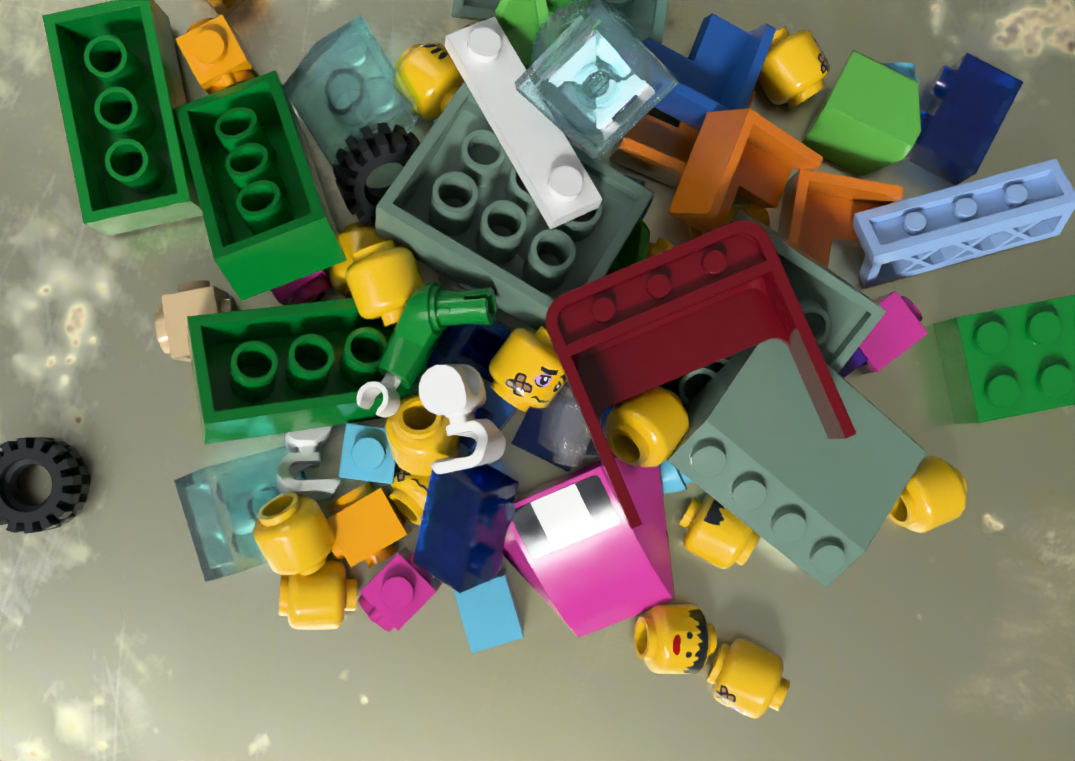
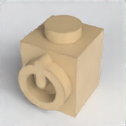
[154,280,239,362]

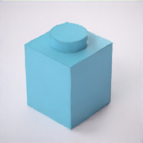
[339,423,399,484]
[453,564,524,653]

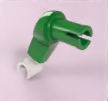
[356,281,497,418]

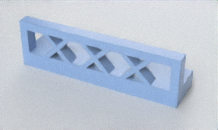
[852,158,1075,289]

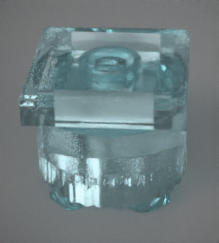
[515,0,679,162]

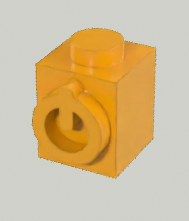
[175,14,260,95]
[326,481,413,568]

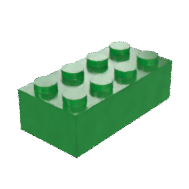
[42,0,203,236]
[175,70,347,301]
[933,295,1075,424]
[187,298,427,445]

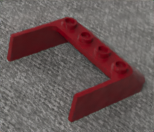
[546,220,857,529]

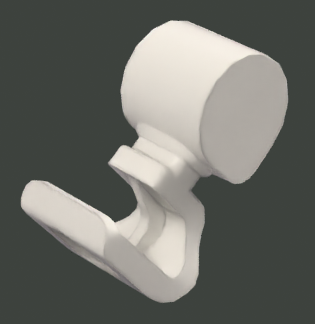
[419,364,506,474]
[276,426,341,502]

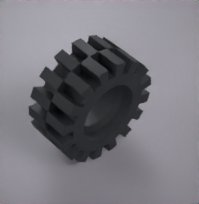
[333,123,420,227]
[0,437,90,534]

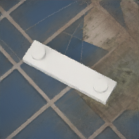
[445,16,603,229]

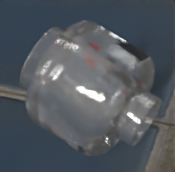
[537,383,613,467]

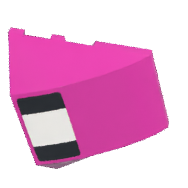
[467,452,675,638]

